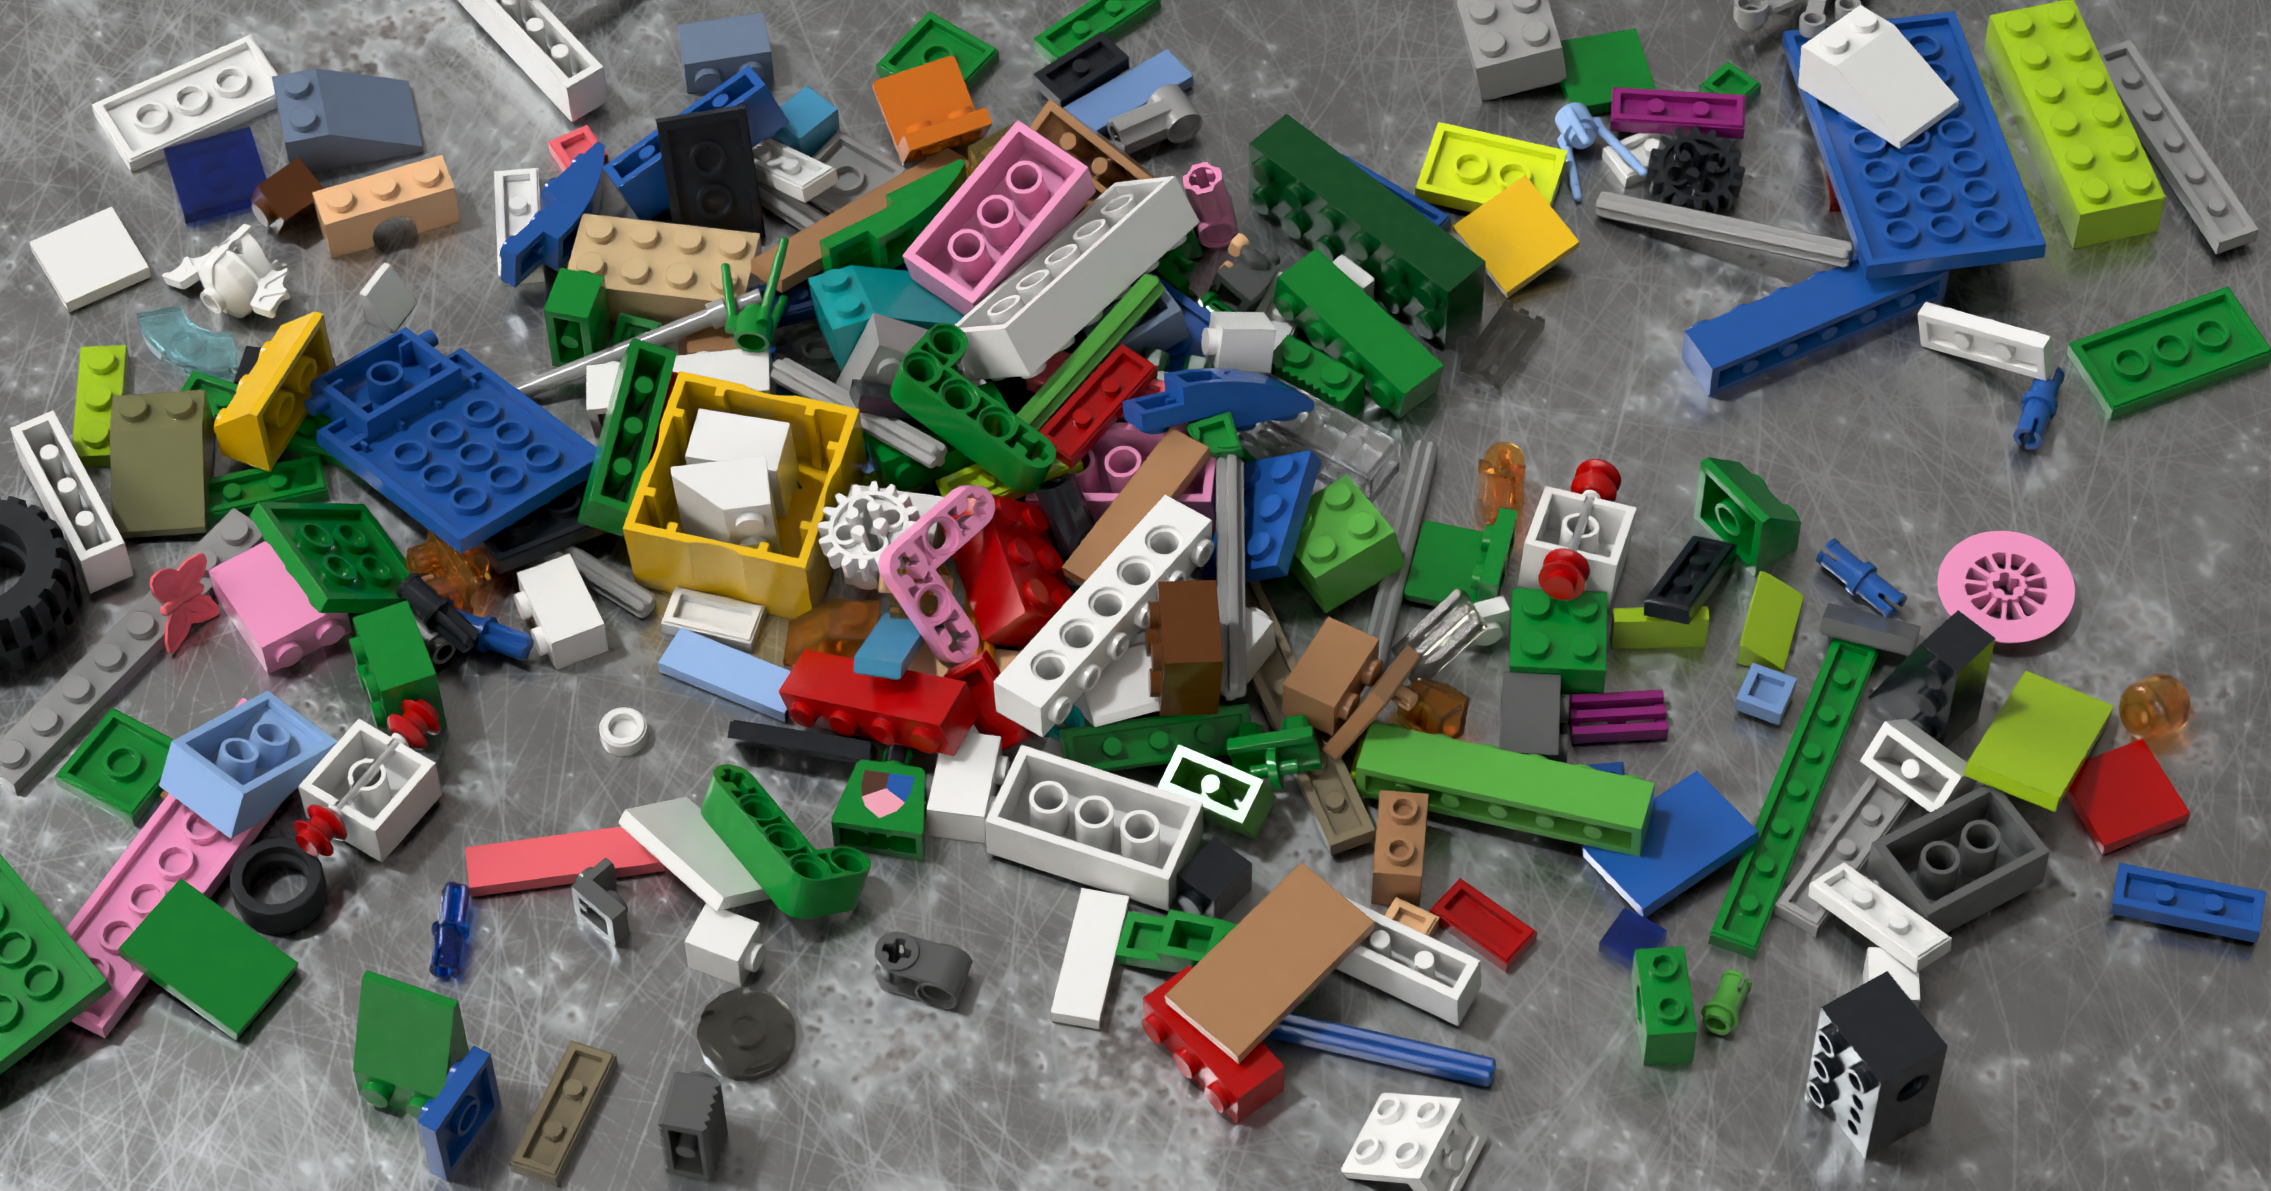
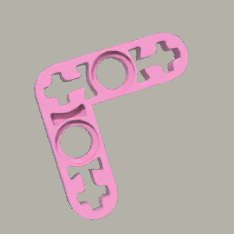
[878,485,995,663]

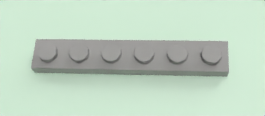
[2098,39,2259,254]

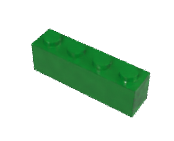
[1273,248,1444,420]
[577,338,677,536]

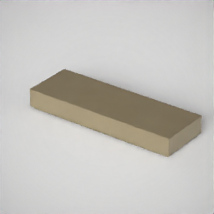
[510,1040,618,1187]

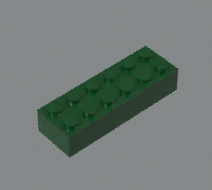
[1248,113,1486,348]

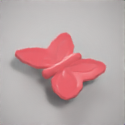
[149,553,220,654]

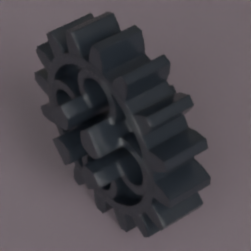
[1646,126,1745,214]

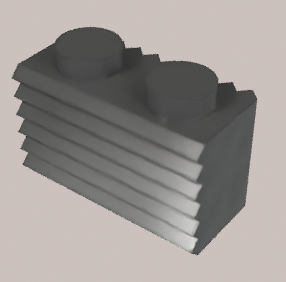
[658,1071,728,1181]

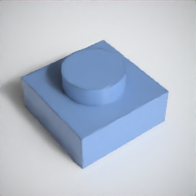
[1734,663,1797,725]

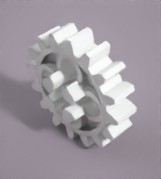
[817,481,920,581]

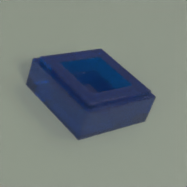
[1598,907,1667,969]

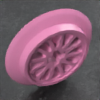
[1937,531,2075,643]

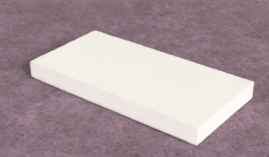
[92,34,278,173]

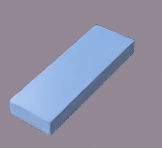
[658,627,791,722]

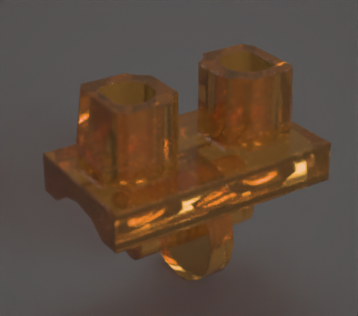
[1477,442,1526,523]
[405,529,490,614]

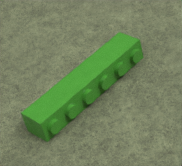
[1356,722,1655,857]

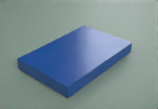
[1582,771,1759,919]

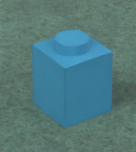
[771,86,840,157]

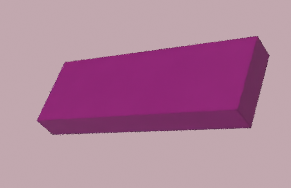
[1610,87,1746,139]

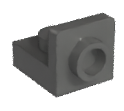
[571,858,630,947]

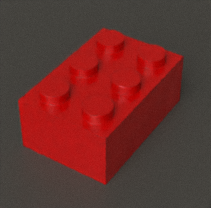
[942,493,1073,650]

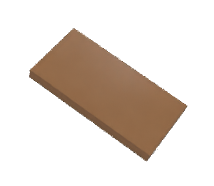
[1165,862,1375,1064]

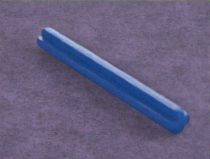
[1267,1012,1496,1087]

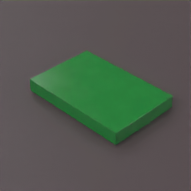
[118,878,298,1040]

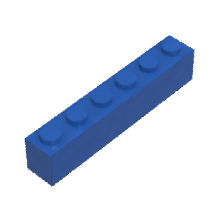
[1682,256,1950,397]

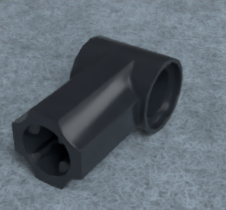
[1036,473,1096,564]

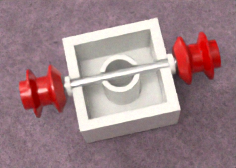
[1518,459,1637,608]
[293,699,442,863]

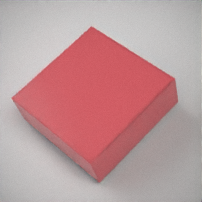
[548,125,609,172]

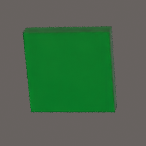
[876,11,999,91]
[1560,28,1656,115]
[54,707,174,826]

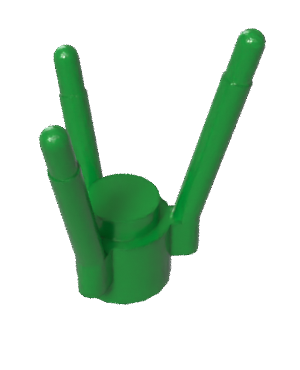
[721,237,789,353]

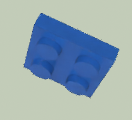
[418,1045,501,1181]

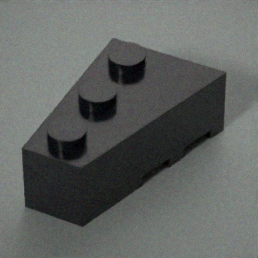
[1868,610,1996,748]

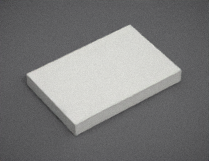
[618,797,771,911]

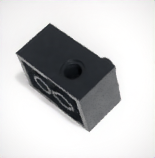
[1806,971,1948,1159]

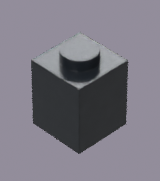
[1176,836,1252,920]

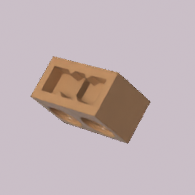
[1371,790,1429,908]

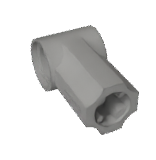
[1107,84,1203,155]

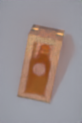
[783,598,882,667]

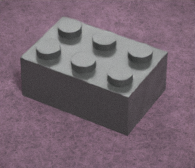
[1866,784,2050,933]

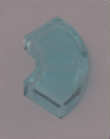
[136,305,239,378]

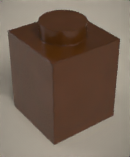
[250,157,324,235]

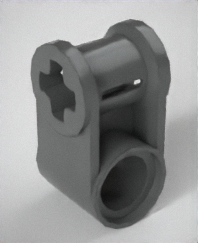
[874,931,972,1009]

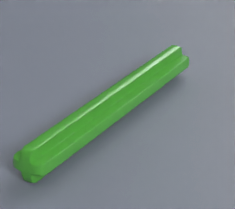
[1016,274,1165,431]

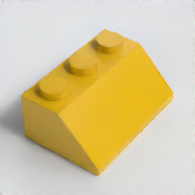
[214,311,335,472]

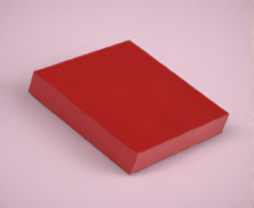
[2065,739,2190,855]

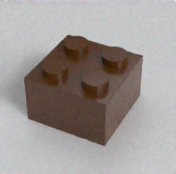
[1145,580,1224,716]

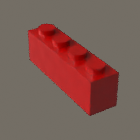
[778,649,980,756]

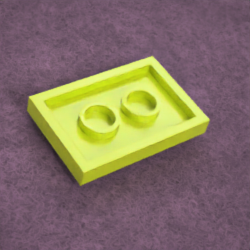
[1415,122,1568,212]

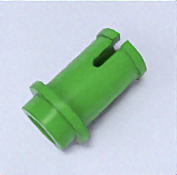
[1701,970,1752,1035]

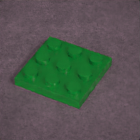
[250,502,415,613]

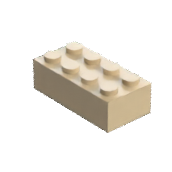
[568,213,762,325]

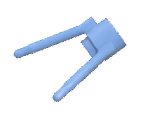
[1555,102,1648,202]

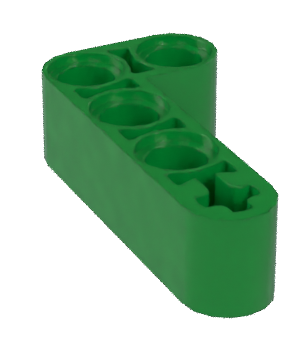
[890,323,1056,494]
[701,764,871,919]

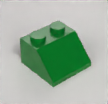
[1693,457,1801,577]

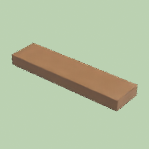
[1062,427,1211,585]

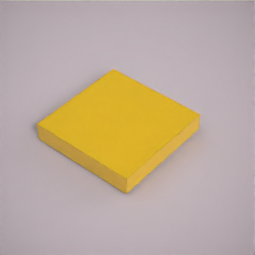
[1453,175,1580,298]

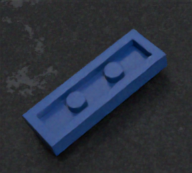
[2110,863,2266,943]

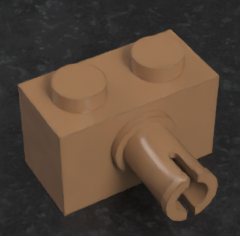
[1282,616,1383,735]

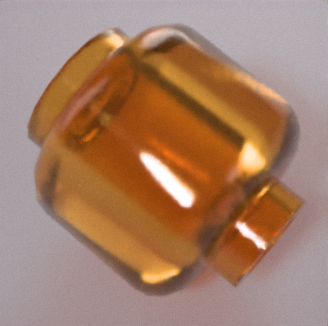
[2118,673,2191,742]

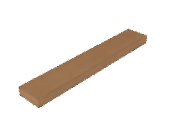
[751,147,978,293]

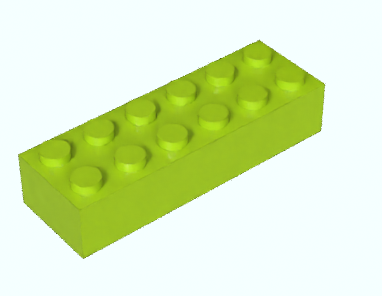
[1983,0,2166,249]

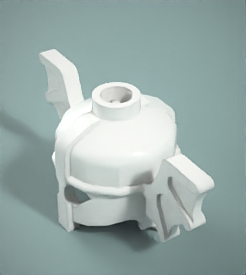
[162,224,292,318]

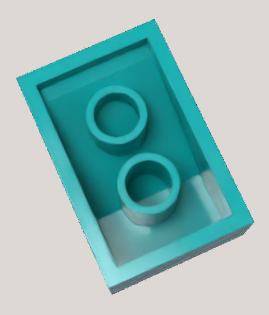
[808,265,965,372]

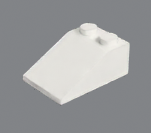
[1798,5,1959,149]

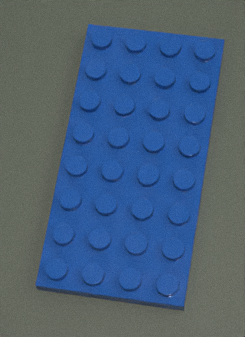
[1782,11,2046,279]

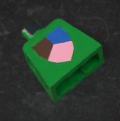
[831,745,927,860]

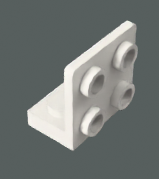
[1341,1093,1488,1191]

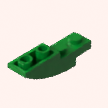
[819,159,967,273]
[1115,909,1311,1001]

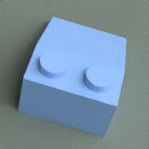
[159,690,338,839]

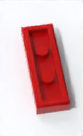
[1039,343,1158,469]

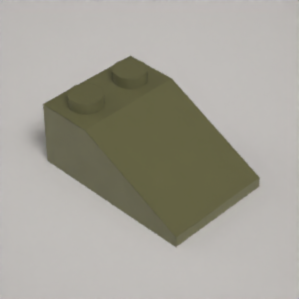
[110,390,215,538]

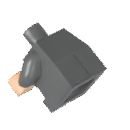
[1208,233,1280,312]

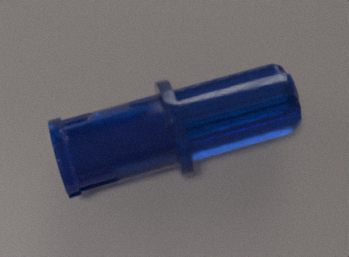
[429,882,470,979]

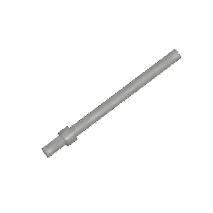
[512,288,763,398]

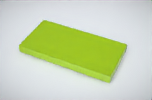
[1964,670,2114,812]

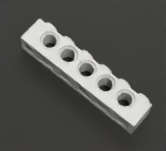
[994,495,1214,737]

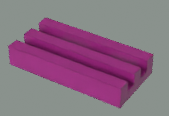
[1569,690,1669,744]

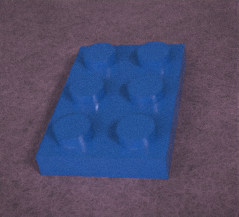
[1201,450,1321,585]

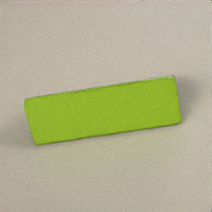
[1737,571,1804,673]

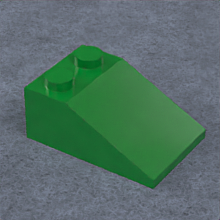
[353,970,469,1120]

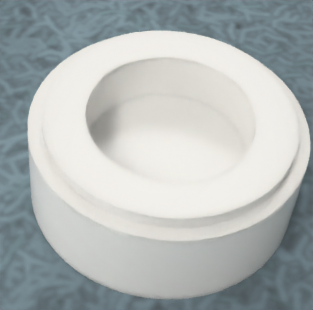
[599,707,648,756]

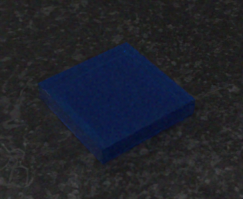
[163,126,267,224]

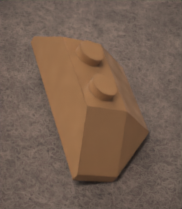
[1029,99,1157,221]

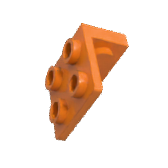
[872,56,993,165]

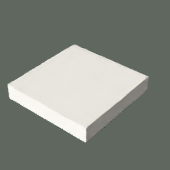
[30,207,151,313]

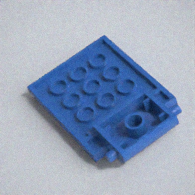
[304,327,597,554]

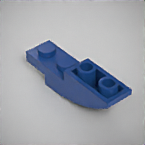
[500,141,605,288]
[1122,368,1315,434]

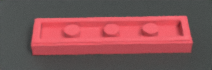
[465,827,665,897]

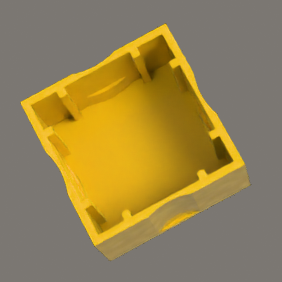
[623,371,868,624]

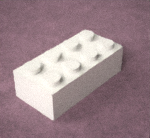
[985,745,1203,911]

